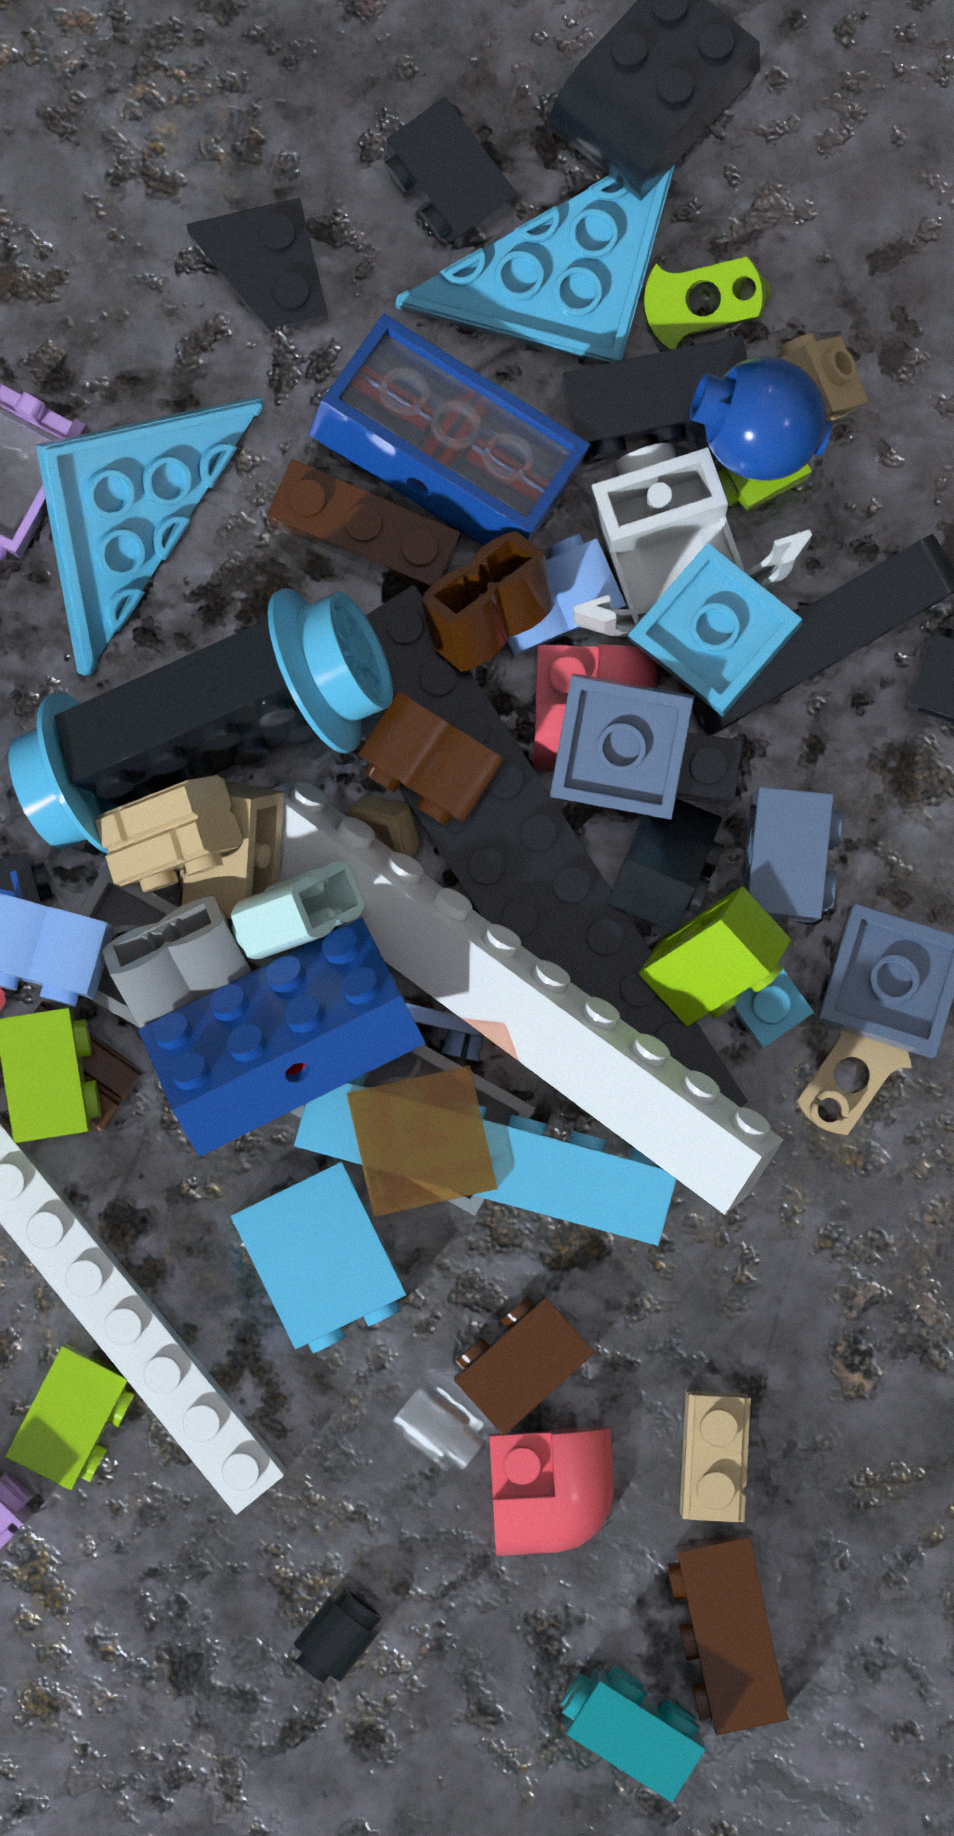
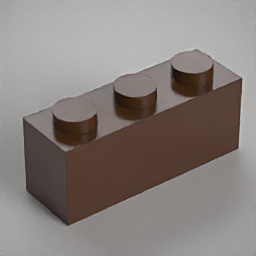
[267,459,461,592]
[666,1531,789,1736]

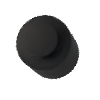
[294,1588,383,1683]

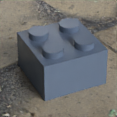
[742,787,843,923]

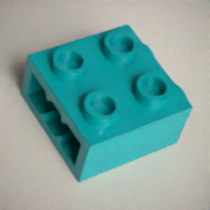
[560,1665,706,1802]

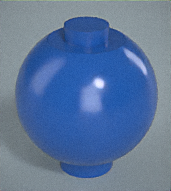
[689,356,832,481]

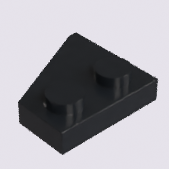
[186,197,328,332]

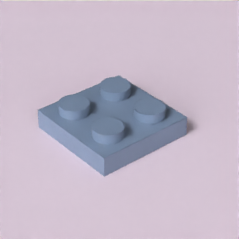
[550,673,695,820]
[816,903,954,1059]

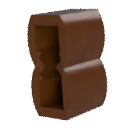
[421,531,556,672]
[358,692,505,827]

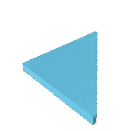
[395,164,675,364]
[36,396,264,676]

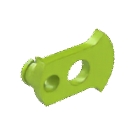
[644,256,771,350]

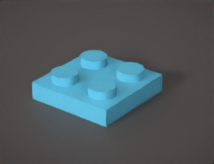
[628,543,802,717]

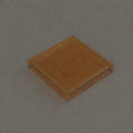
[346,1066,497,1217]

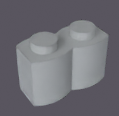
[102,896,252,1028]

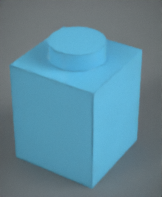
[730,963,814,1049]

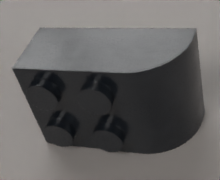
[549,0,761,201]

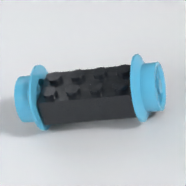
[8,588,393,853]

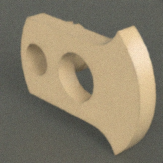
[796,1029,912,1135]

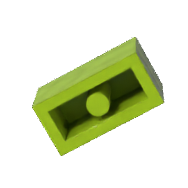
[638,886,792,1027]
[0,1008,101,1143]
[5,1343,135,1490]

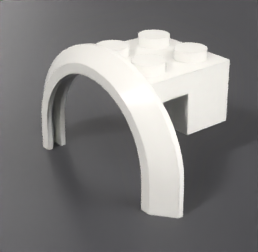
[573,447,812,637]

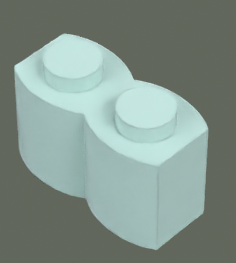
[231,861,365,959]

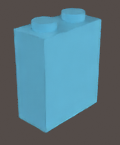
[231,1161,407,1353]

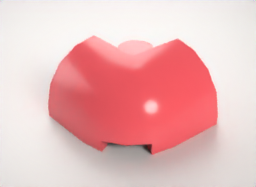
[533,644,658,771]
[489,1426,615,1556]

